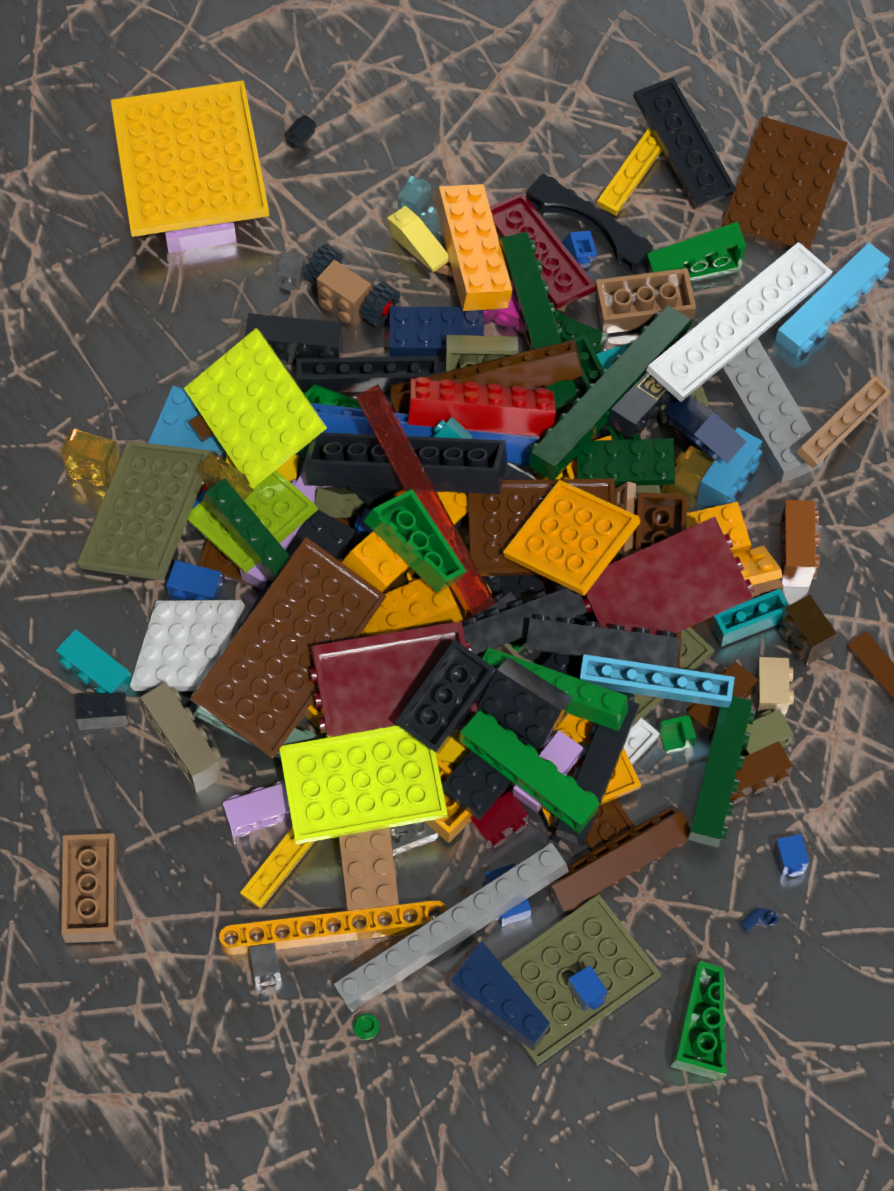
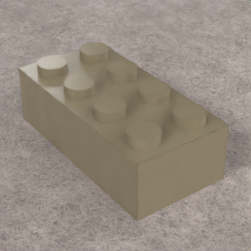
[140,682,223,794]

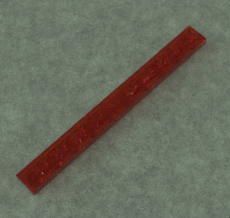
[355,384,496,615]

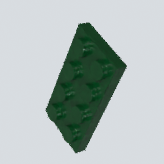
[577,438,675,486]

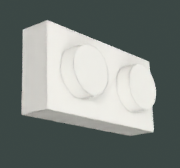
[624,718,660,766]

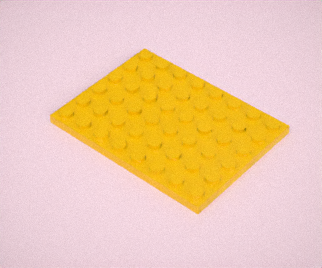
[111,80,269,237]

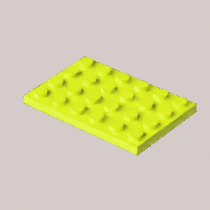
[184,328,327,489]
[280,725,448,844]

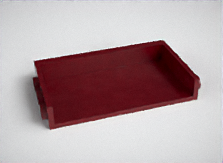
[583,517,755,635]
[310,621,480,738]

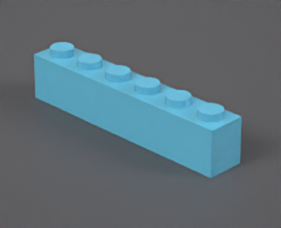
[776,243,890,358]
[580,654,735,708]

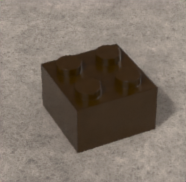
[779,594,837,666]

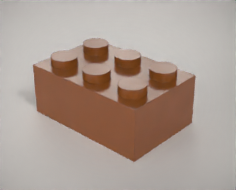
[780,500,820,587]

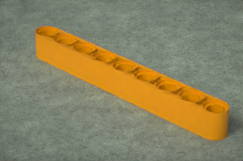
[219,901,447,955]

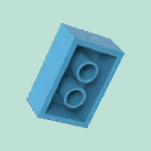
[696,427,763,508]

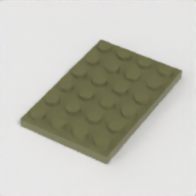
[77,441,213,581]
[501,894,662,1066]

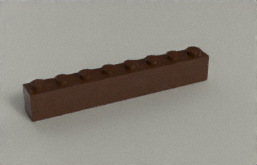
[391,340,583,414]

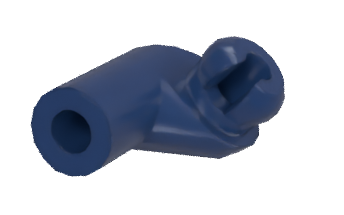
[739,908,779,932]

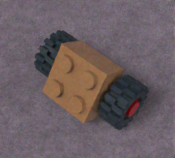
[303,244,400,327]

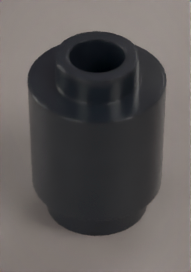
[284,115,317,149]

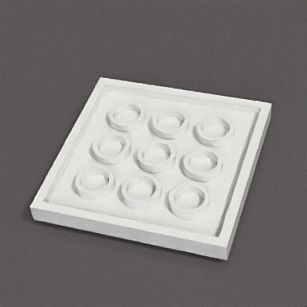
[130,600,245,691]

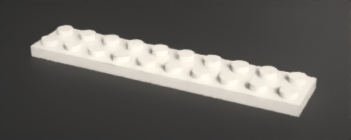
[646,242,833,402]

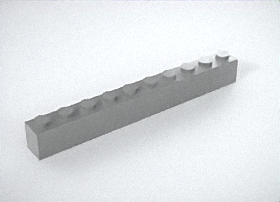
[334,843,569,1012]

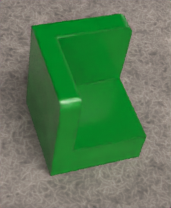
[659,715,696,752]

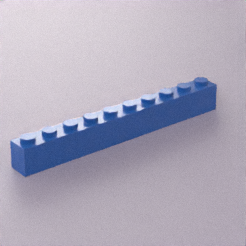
[310,403,539,466]

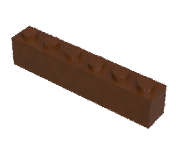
[546,805,691,912]

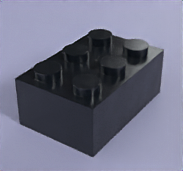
[478,657,573,748]

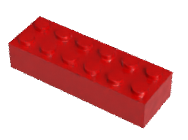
[408,377,556,437]

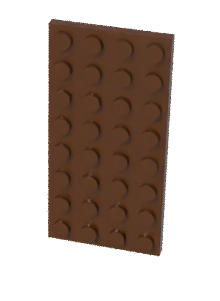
[189,537,387,759]

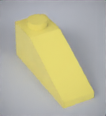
[387,206,449,272]

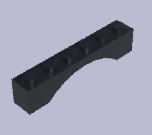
[526,173,653,275]

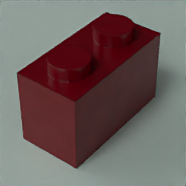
[470,791,529,850]

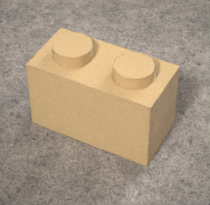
[757,657,794,713]

